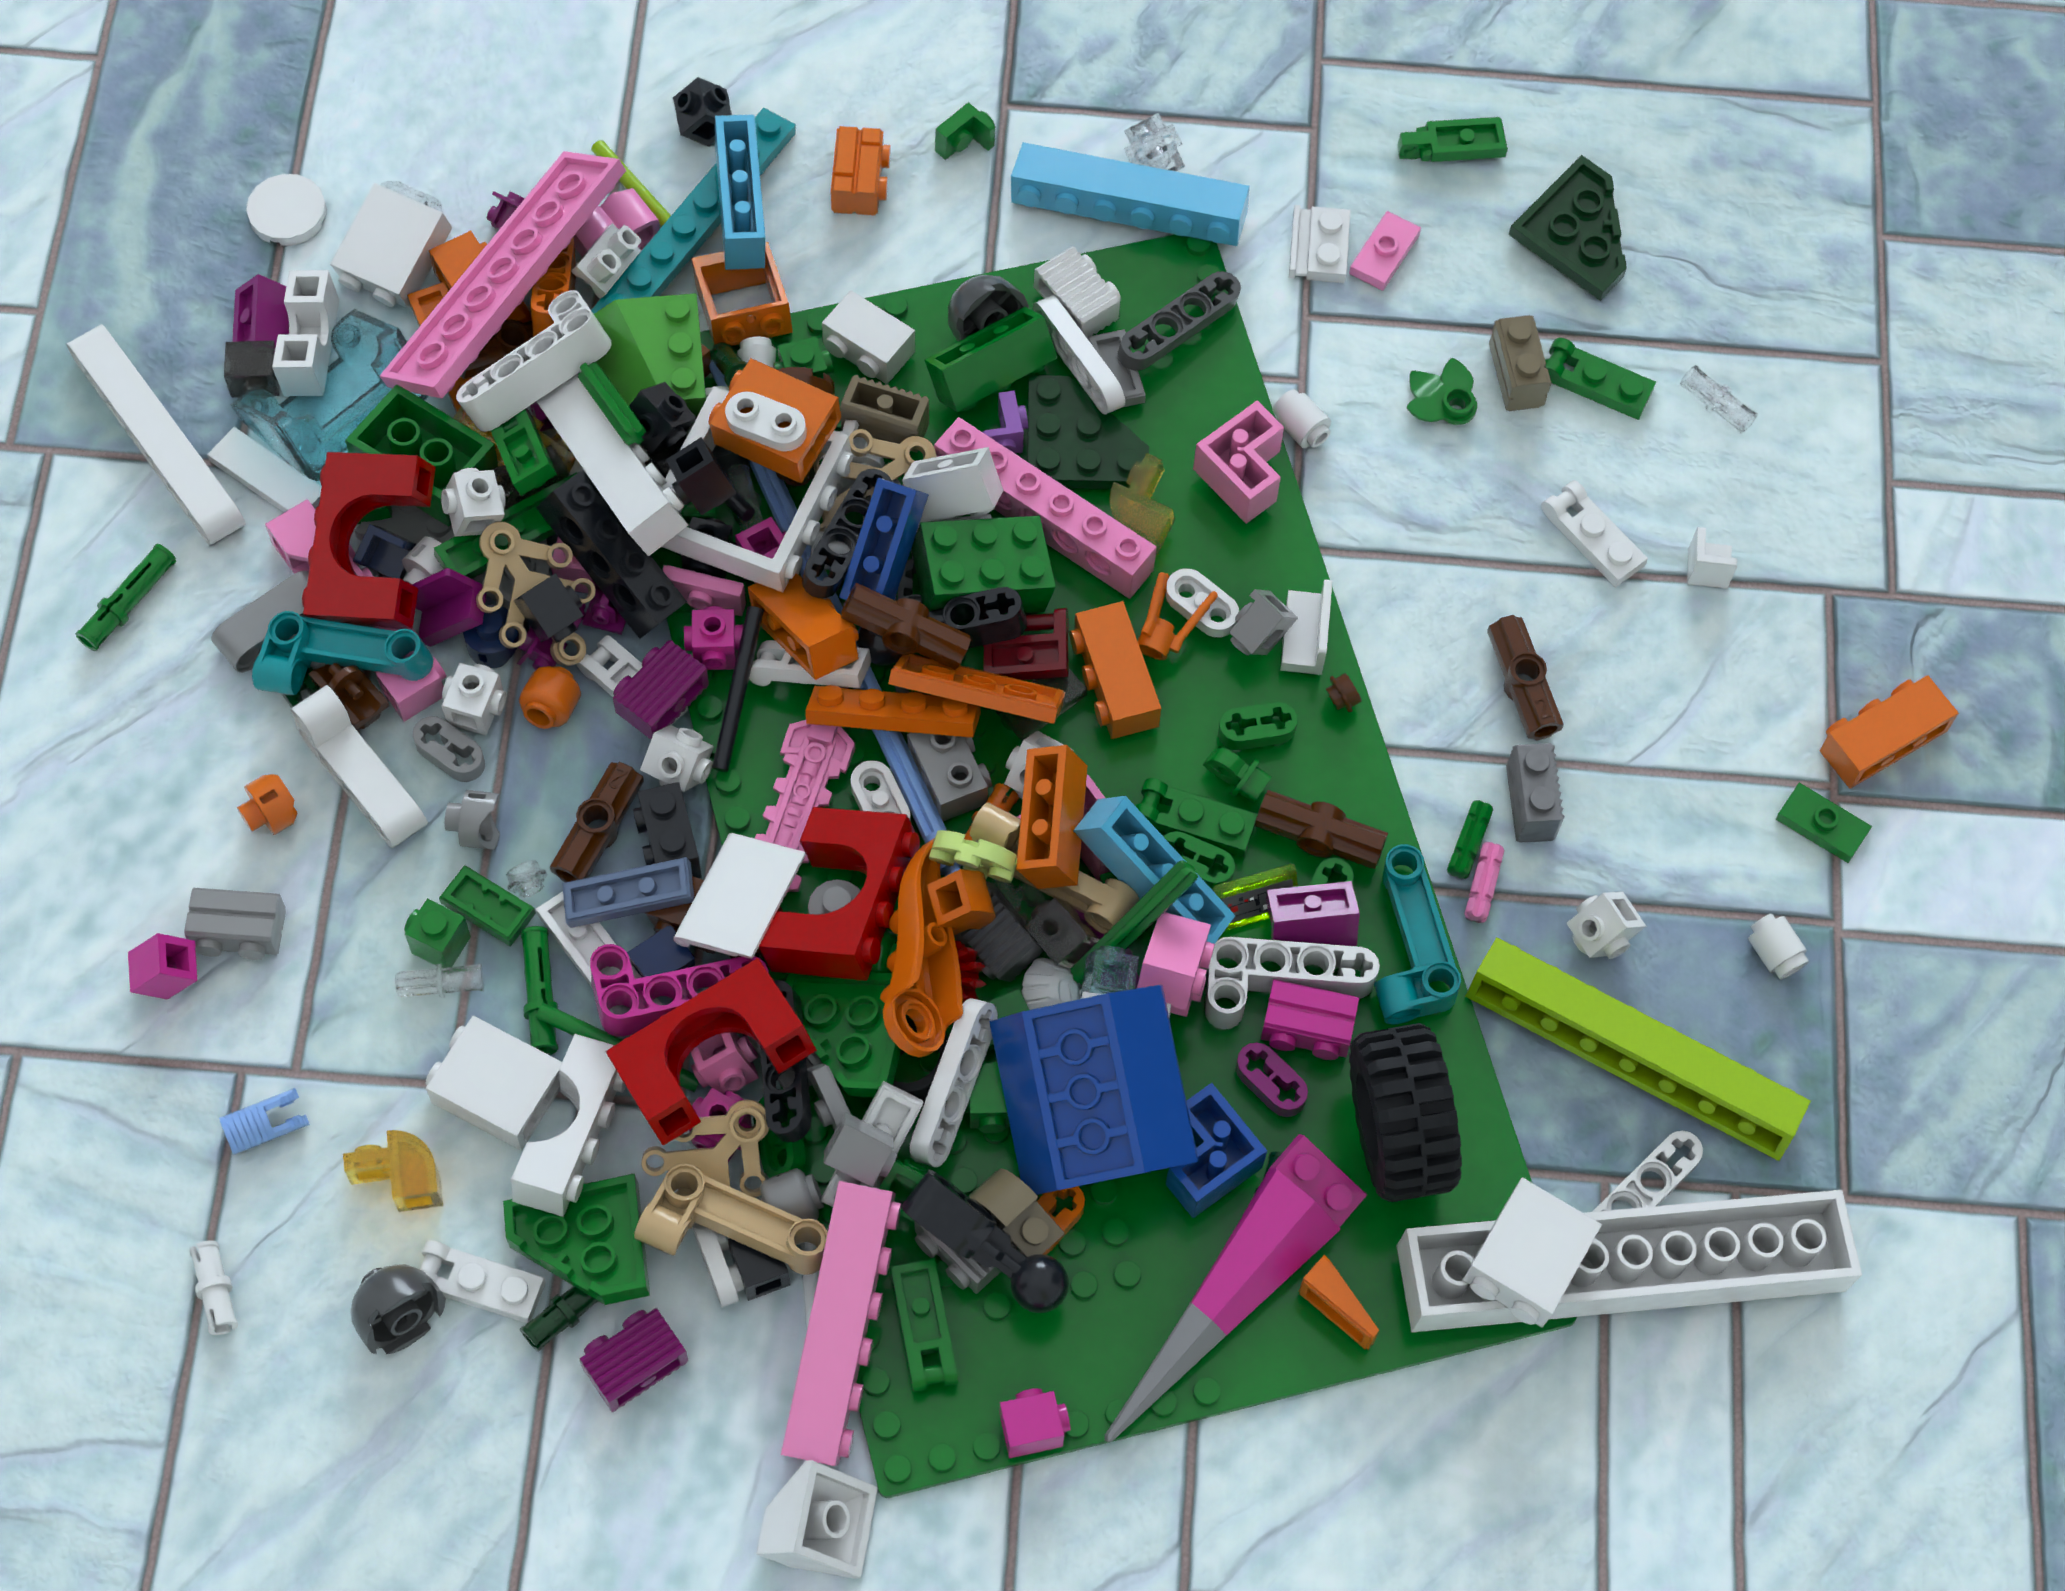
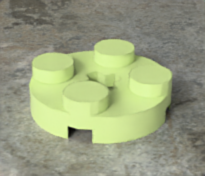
[929,830,1017,883]

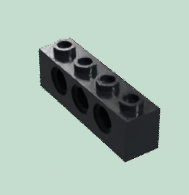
[536,470,687,639]

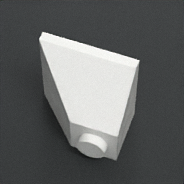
[756,1460,878,1578]

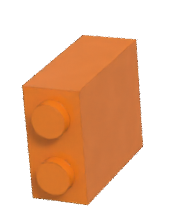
[708,358,842,483]

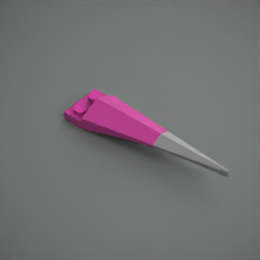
[1105,1134,1367,1442]

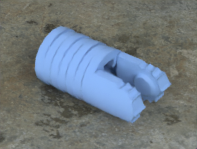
[219,1088,310,1155]

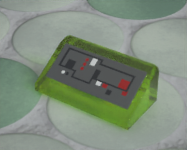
[1213,864,1298,931]

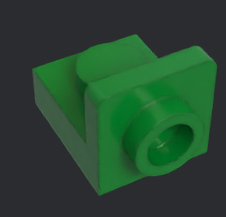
[935,102,995,160]

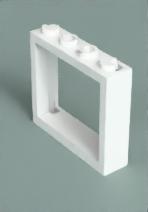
[661,386,854,592]

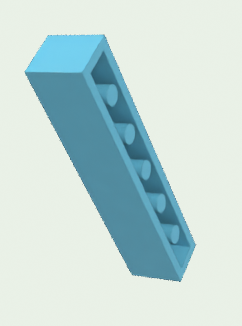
[1011,142,1250,246]

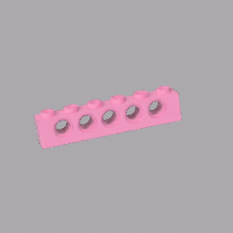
[934,417,1157,599]

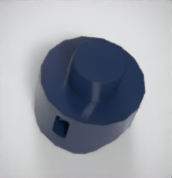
[463,604,520,668]

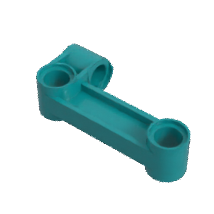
[252,611,433,695]
[1374,844,1461,1024]

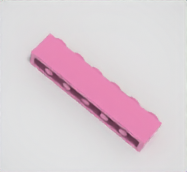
[781,1181,901,1466]

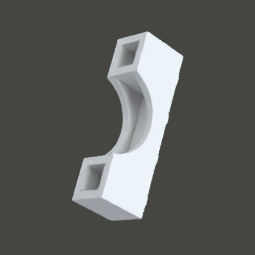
[511,1034,626,1217]

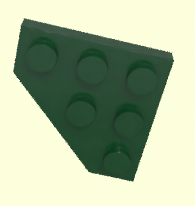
[1508,155,1627,301]
[1028,375,1149,490]

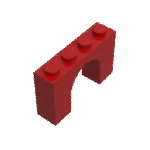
[302,452,436,629]
[759,807,920,981]
[605,958,817,1146]

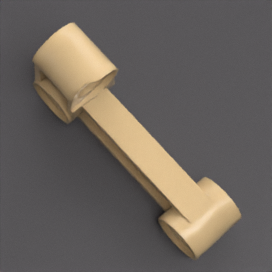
[970,803,1139,935]
[634,1164,828,1275]

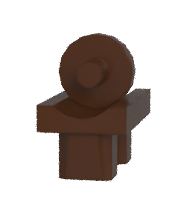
[309,663,390,730]

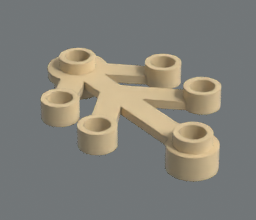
[813,429,936,532]
[476,522,596,667]
[641,1100,769,1198]

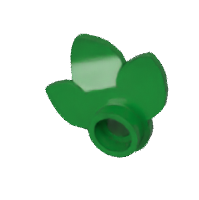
[1406,358,1478,425]

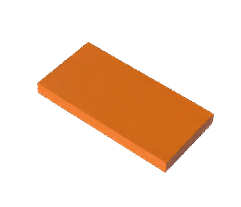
[888,654,1066,724]

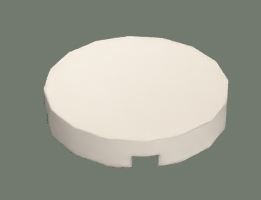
[246,174,327,246]

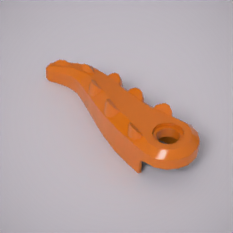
[880,838,963,1058]

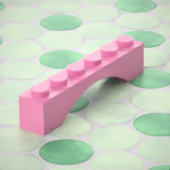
[265,499,446,722]

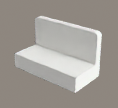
[1280,579,1333,675]

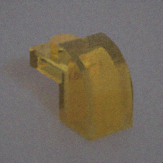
[1110,453,1176,555]
[343,1130,443,1212]

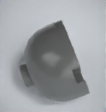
[948,275,1029,342]
[351,1264,446,1354]

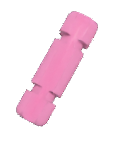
[1464,842,1504,923]

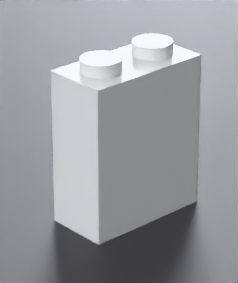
[330,183,452,309]
[426,1015,562,1151]
[1462,1177,1602,1327]

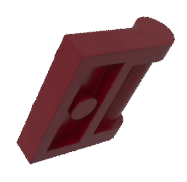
[984,608,1069,680]

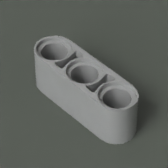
[211,570,309,673]

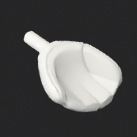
[1021,958,1109,1010]

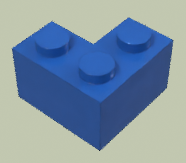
[1166,1083,1267,1218]

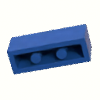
[839,478,929,600]

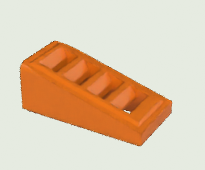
[1299,1255,1379,1350]

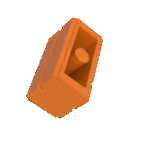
[831,126,891,215]

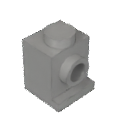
[1229,589,1298,655]

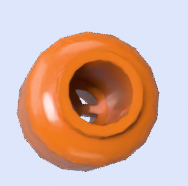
[519,666,581,729]

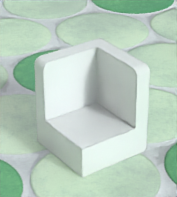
[1687,527,1737,589]

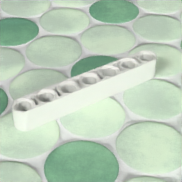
[66,324,246,545]

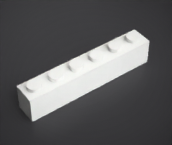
[536,374,688,556]

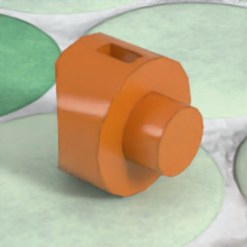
[237,774,298,835]

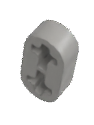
[412,716,485,782]

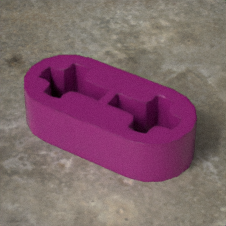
[1236,1042,1308,1117]

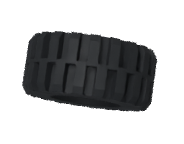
[1349,1023,1462,1202]

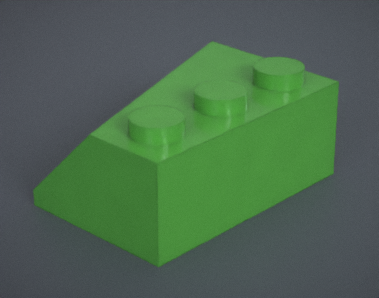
[594,293,706,425]

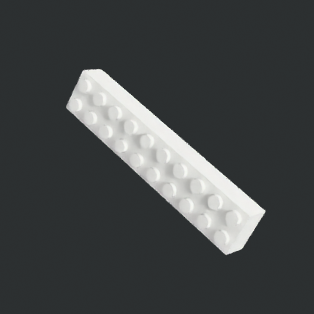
[1397,1190,1862,1332]

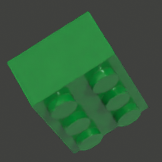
[345,384,499,527]
[911,516,1056,614]

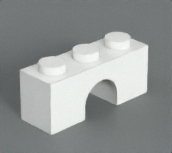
[272,270,339,396]

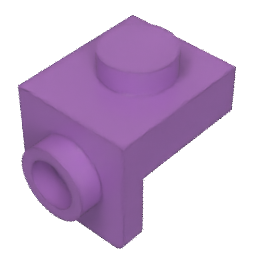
[983,391,1028,454]

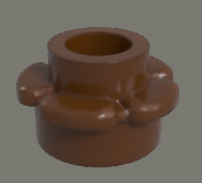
[1326,673,1362,712]

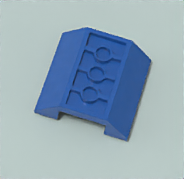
[989,985,1199,1195]

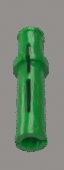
[75,544,177,651]
[521,926,559,1055]

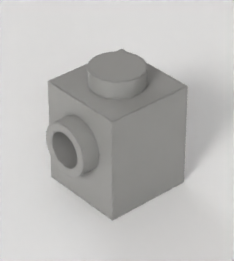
[824,1112,897,1187]

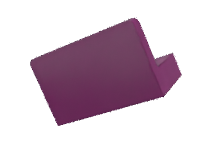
[232,274,289,363]
[412,568,487,647]
[1266,881,1360,946]

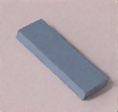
[562,857,694,928]

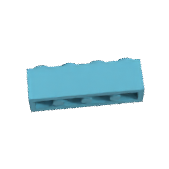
[715,115,765,270]
[1073,796,1236,944]

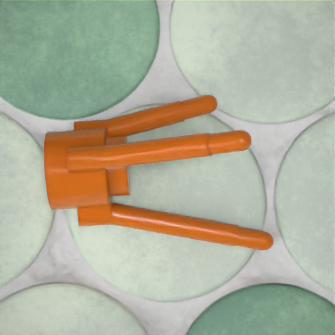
[1138,572,1218,660]

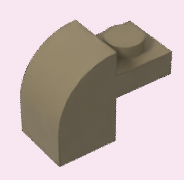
[968,1169,1065,1257]

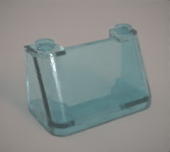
[230,309,428,481]

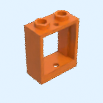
[691,242,793,346]

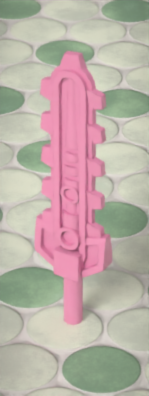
[755,686,855,896]

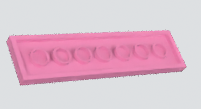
[380,151,626,399]

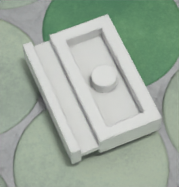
[1289,205,1350,283]

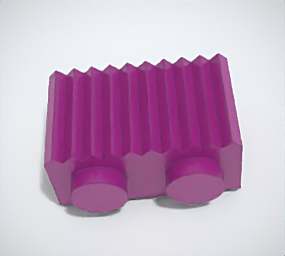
[613,640,709,739]
[579,1308,688,1412]

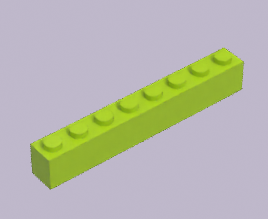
[1465,937,1811,1161]

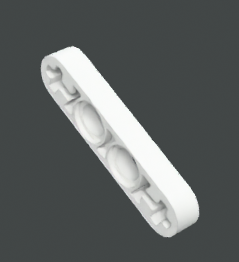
[1033,295,1125,415]
[910,998,998,1167]
[1592,1131,1703,1212]

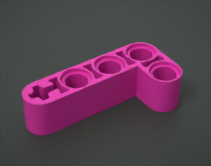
[590,944,768,1037]

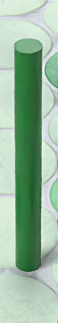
[535,1002,699,1093]

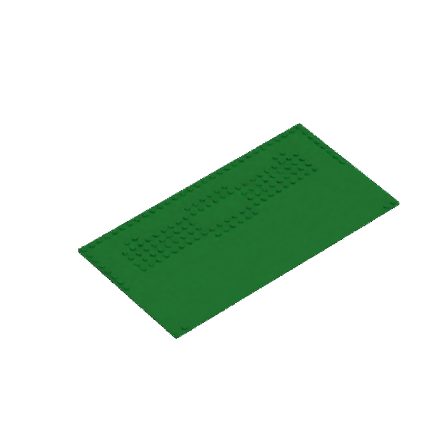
[640,234,1577,1498]

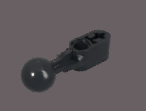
[857,587,1027,666]
[901,1170,1069,1313]

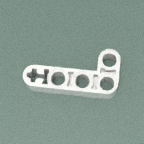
[456,290,612,432]
[291,685,428,848]
[1205,937,1380,1029]

